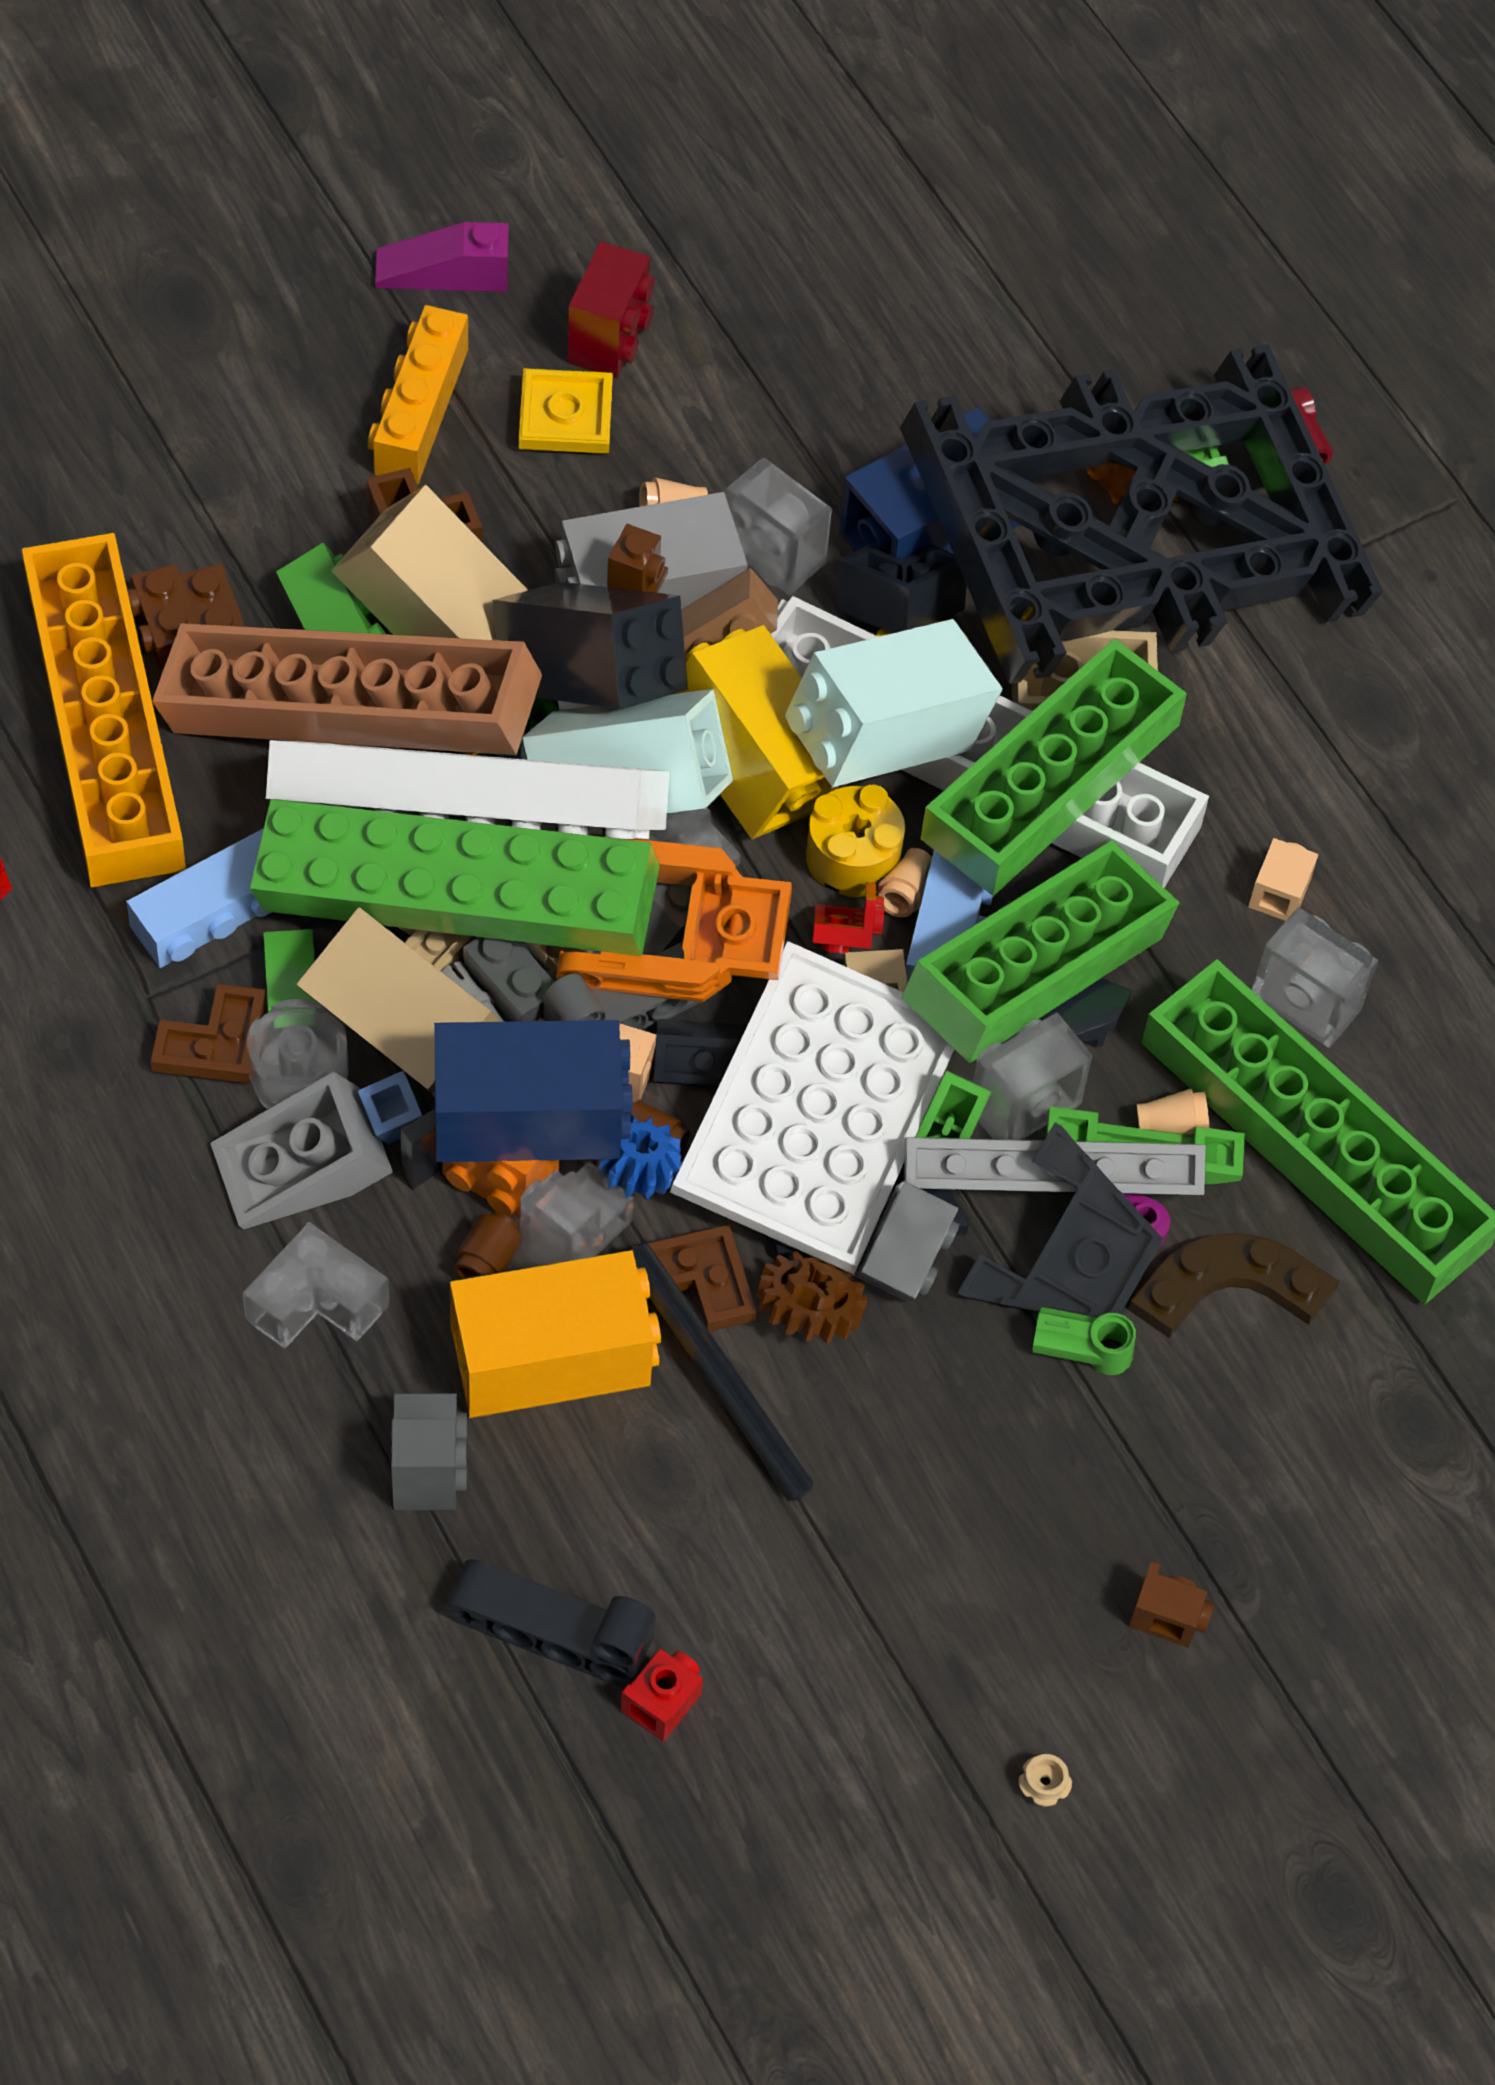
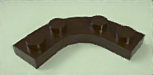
[1128,1233,1339,1338]

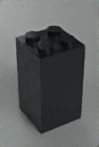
[492,582,688,710]

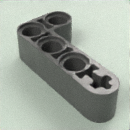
[543,941,723,1031]

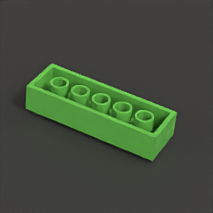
[921,638,1187,896]
[902,840,1180,1063]

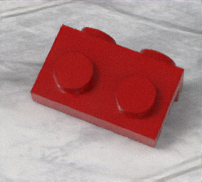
[813,882,885,953]

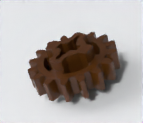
[755,1251,868,1343]

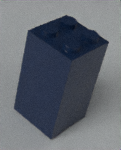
[839,407,1031,559]
[434,1020,633,1162]

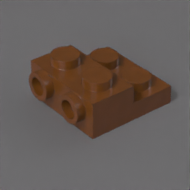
[127,563,245,669]

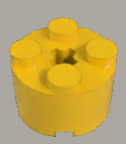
[806,784,905,897]

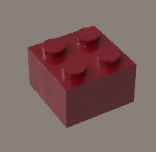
[568,241,655,379]

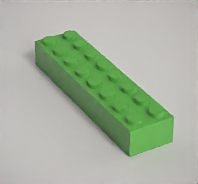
[250,799,660,956]
[1141,959,1495,1305]

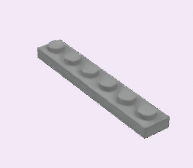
[904,1137,1206,1195]

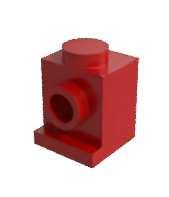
[621,1648,703,1742]

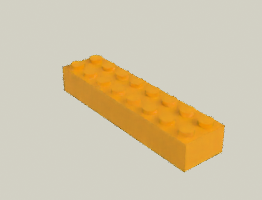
[22,533,186,888]

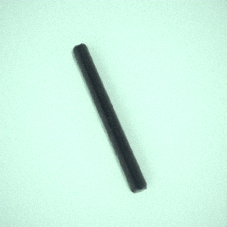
[632,1243,813,1501]

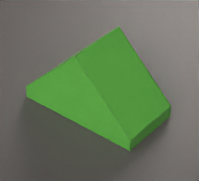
[915,1070,992,1138]

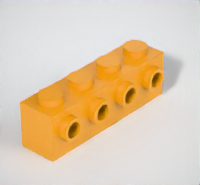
[368,305,468,485]

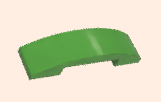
[1046,1106,1245,1185]

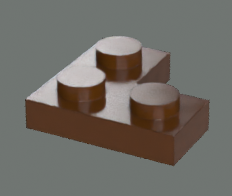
[151,984,266,1084]
[632,1225,757,1332]

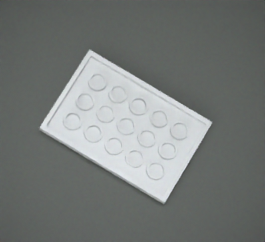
[670,941,954,1274]

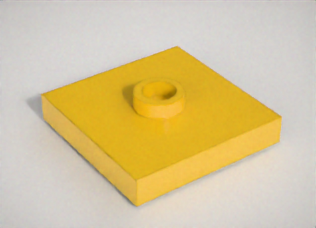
[519,368,613,454]

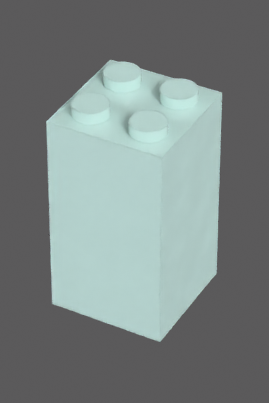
[784,619,1003,787]
[521,689,733,828]

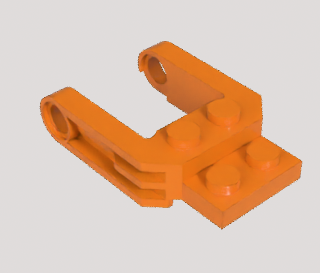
[556,835,792,1002]

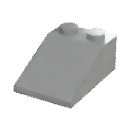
[210,1071,393,1229]

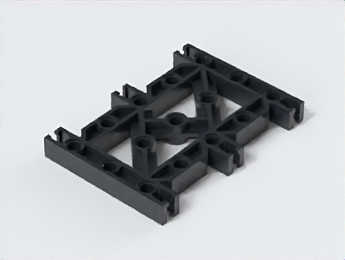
[900,344,1383,684]

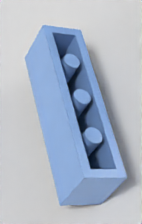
[126,828,271,968]
[906,850,993,983]

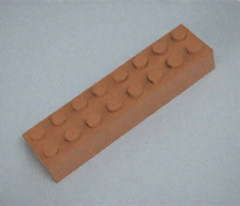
[152,623,542,755]

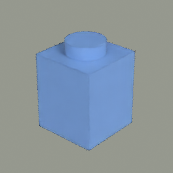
[358,1071,428,1144]

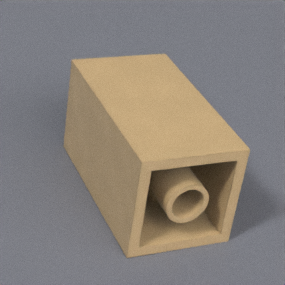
[331,485,527,640]
[296,907,502,1093]

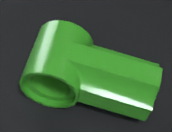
[1032,1307,1136,1375]

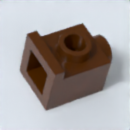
[607,523,668,593]
[1129,1561,1215,1648]

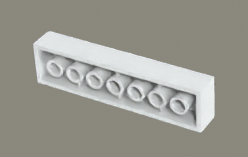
[266,740,670,839]

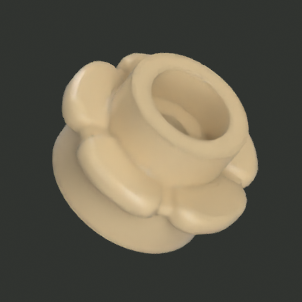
[1019,1754,1072,1807]

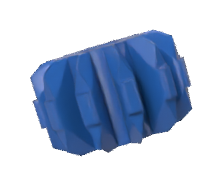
[597,1115,682,1201]

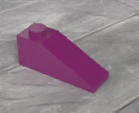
[375,222,509,292]

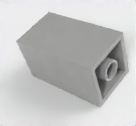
[554,492,748,610]

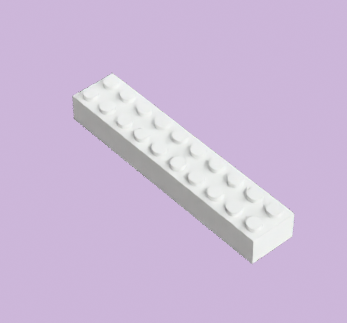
[771,596,1209,888]

